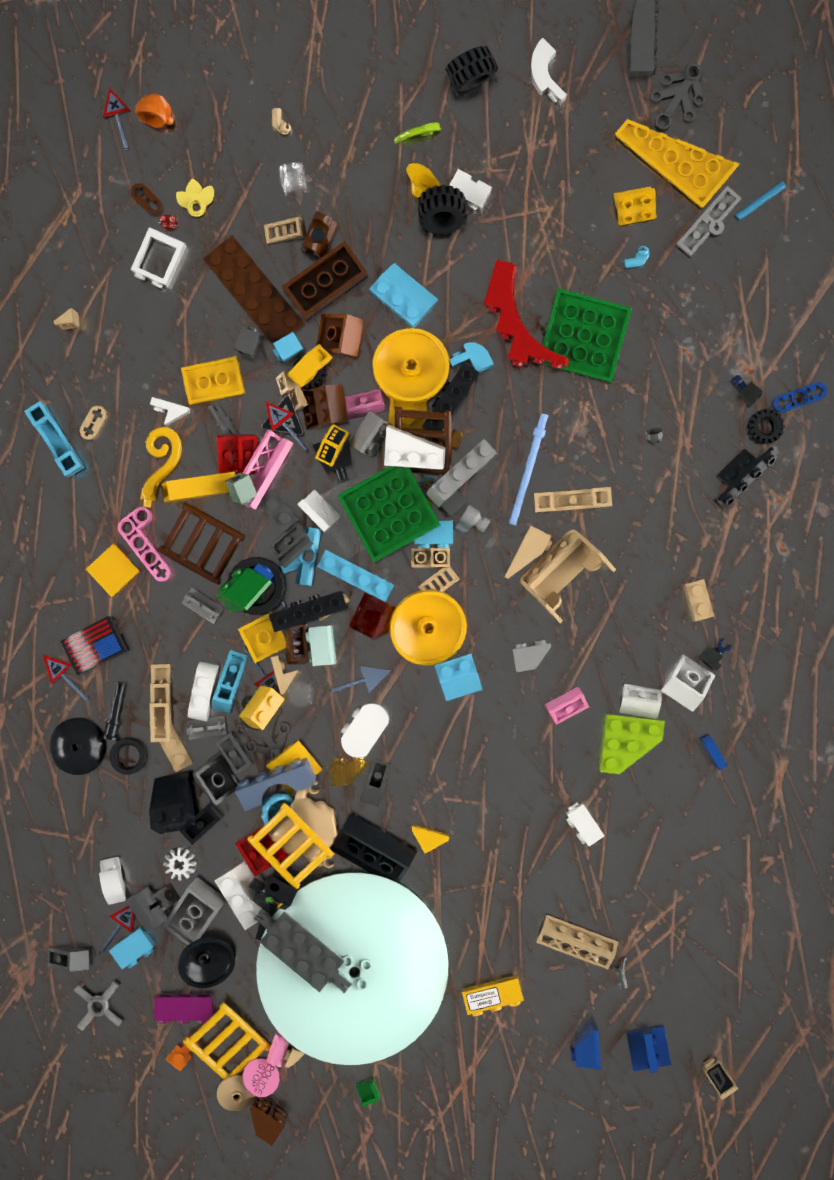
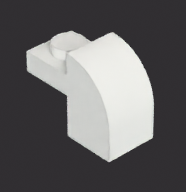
[99,857,127,905]

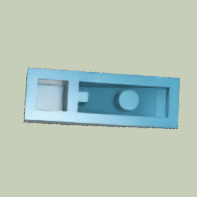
[211,650,248,714]

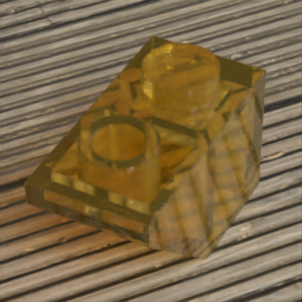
[330,757,369,786]

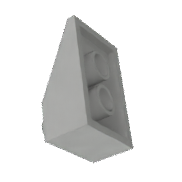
[162,877,227,945]

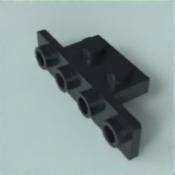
[422,363,479,431]
[717,447,778,510]
[269,591,347,632]

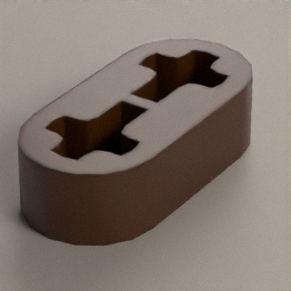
[131,183,162,215]

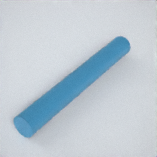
[735,181,786,221]

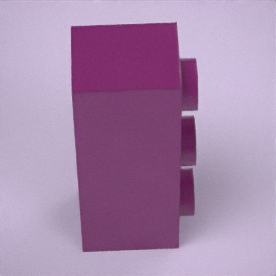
[154,994,214,1024]

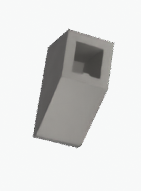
[512,640,551,672]

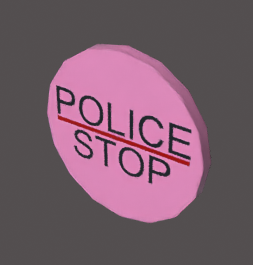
[242,1058,280,1097]

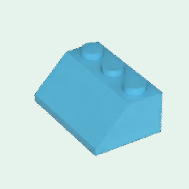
[369,263,438,328]

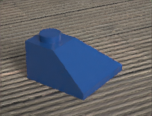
[571,1023,601,1070]

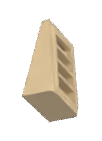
[264,217,306,244]
[418,567,460,592]

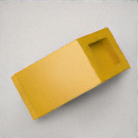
[287,344,333,388]

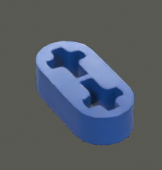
[701,735,728,770]

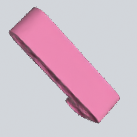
[118,507,172,582]

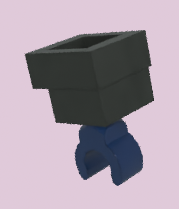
[732,375,763,407]
[699,638,732,671]

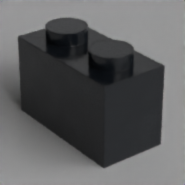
[179,803,223,845]

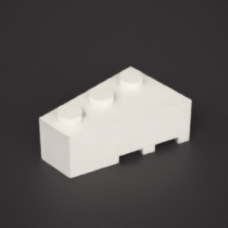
[384,425,446,469]

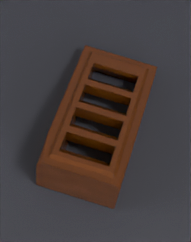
[286,623,309,664]

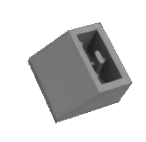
[349,411,393,457]

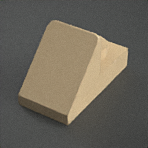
[270,656,298,695]

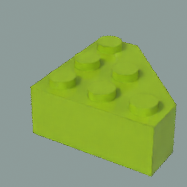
[599,713,665,774]

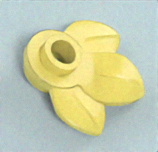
[176,179,214,217]

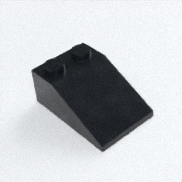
[149,771,196,834]

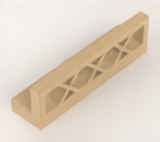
[536,915,618,970]

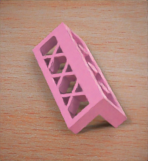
[230,430,294,510]

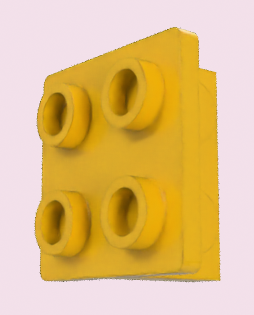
[613,186,656,225]

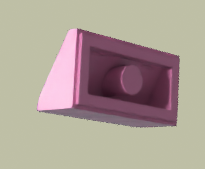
[344,389,386,419]
[545,687,589,725]

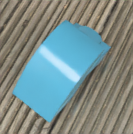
[449,342,494,373]

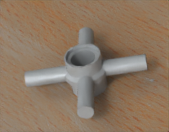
[74,981,123,1031]

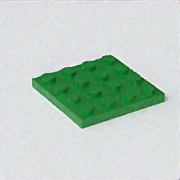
[543,288,632,383]
[337,466,441,563]

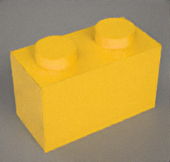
[239,686,284,730]

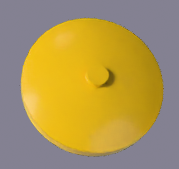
[373,328,450,404]
[390,589,467,665]

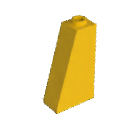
[161,472,235,504]

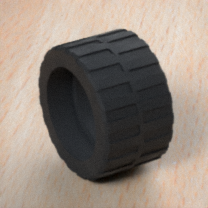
[227,557,287,615]

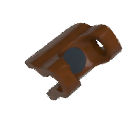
[300,211,338,258]

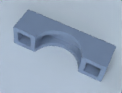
[235,757,316,811]

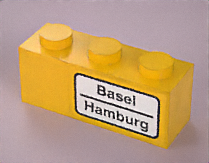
[462,975,524,1016]

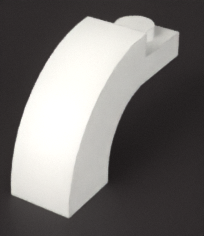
[530,38,567,104]

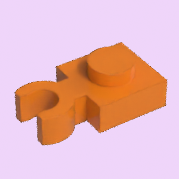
[165,1035,199,1071]

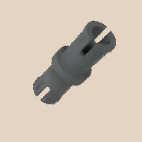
[208,401,239,435]

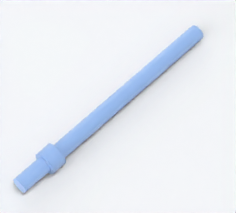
[509,413,548,526]

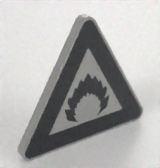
[261,395,303,435]

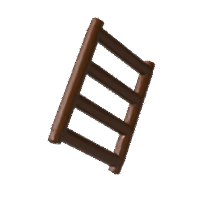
[395,407,452,475]
[157,502,245,585]

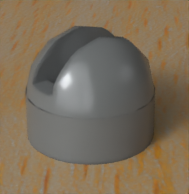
[647,428,663,444]

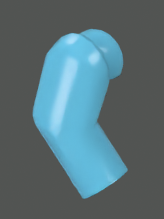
[624,246,650,268]

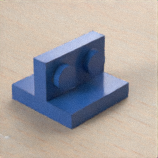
[626,1026,671,1073]

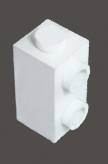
[566,802,605,846]

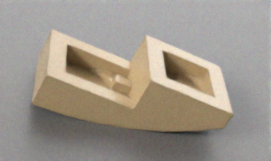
[276,371,308,412]

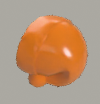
[134,93,174,128]

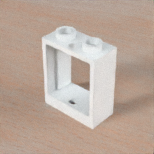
[130,227,186,289]

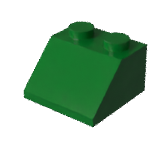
[216,567,272,612]

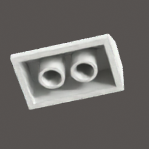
[215,861,269,930]

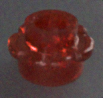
[158,215,177,227]

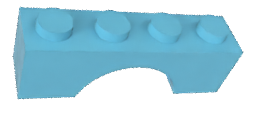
[24,401,85,478]
[317,550,395,602]

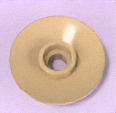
[217,1075,255,1111]

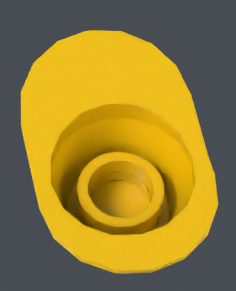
[406,163,441,198]

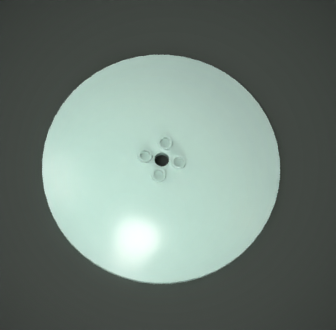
[256,872,448,1065]

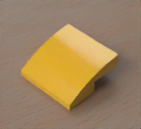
[266,740,322,794]

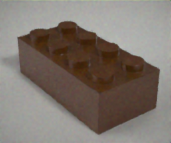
[282,241,368,320]

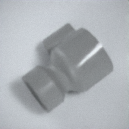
[455,505,491,534]

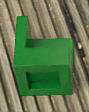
[356,1077,381,1107]

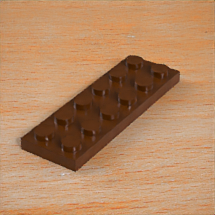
[203,235,305,347]

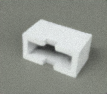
[450,169,492,211]

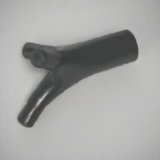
[609,957,628,989]

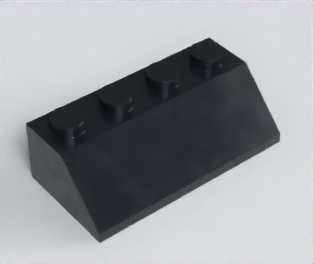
[330,813,417,883]

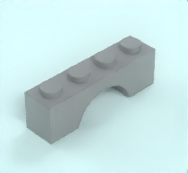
[425,439,497,507]

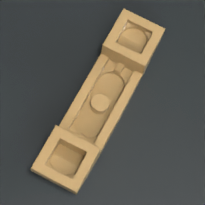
[534,487,612,513]

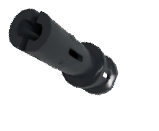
[101,682,127,741]

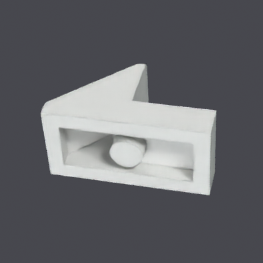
[150,397,191,426]

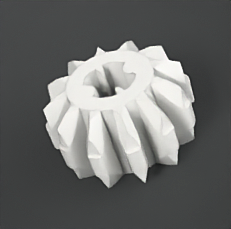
[163,847,197,881]

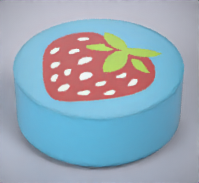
[419,476,436,496]

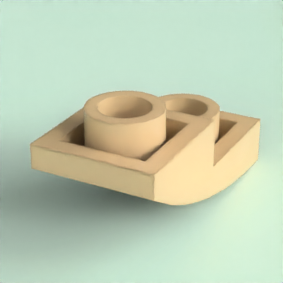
[411,548,450,568]
[284,1046,305,1068]

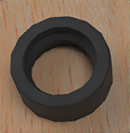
[109,738,147,775]

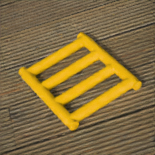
[247,803,334,889]
[183,1002,271,1080]

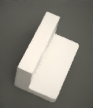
[297,490,340,533]
[619,684,662,719]

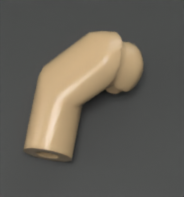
[272,108,291,135]

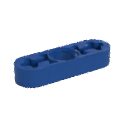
[772,382,827,413]

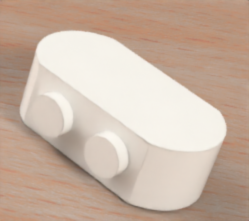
[187,661,219,722]
[341,703,389,758]

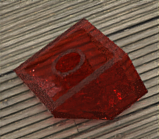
[348,593,396,640]

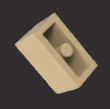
[683,579,714,622]

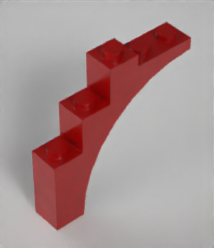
[484,259,569,369]

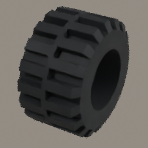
[445,46,498,91]
[418,185,467,235]

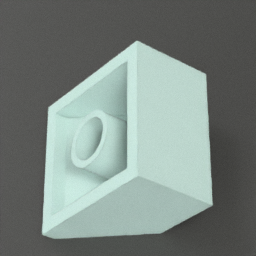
[306,625,337,666]

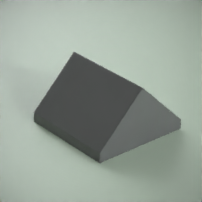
[193,754,239,806]

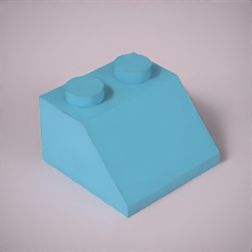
[434,653,483,701]

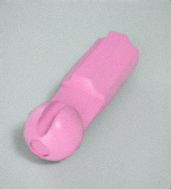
[266,1032,289,1067]

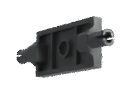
[254,909,352,993]

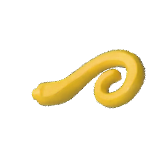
[140,427,182,508]

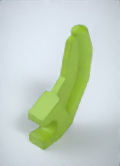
[394,123,441,143]

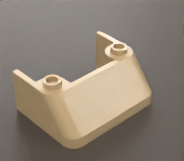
[520,530,616,623]

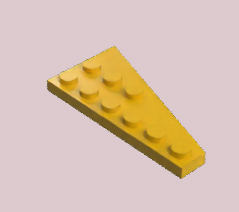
[614,119,740,209]

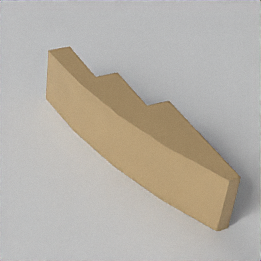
[150,664,171,742]

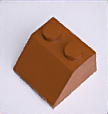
[316,314,364,357]

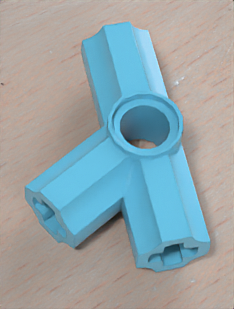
[279,526,321,586]

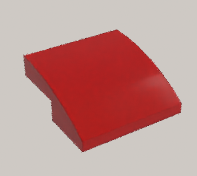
[216,434,257,474]
[235,826,290,876]

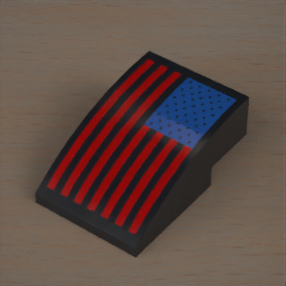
[60,616,127,675]

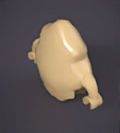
[269,781,338,868]

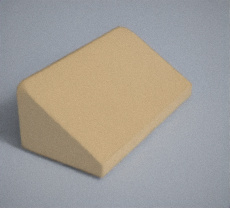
[54,308,80,330]

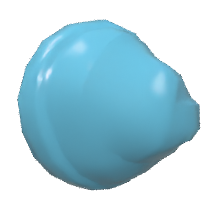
[261,793,293,826]

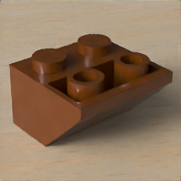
[302,384,348,430]
[250,1096,287,1146]

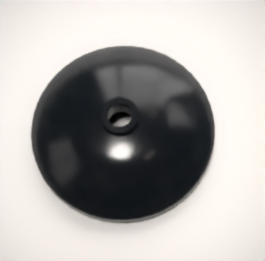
[49,718,107,775]
[178,937,235,988]

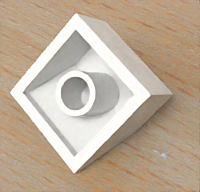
[661,654,715,712]

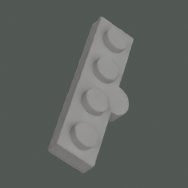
[676,186,742,257]

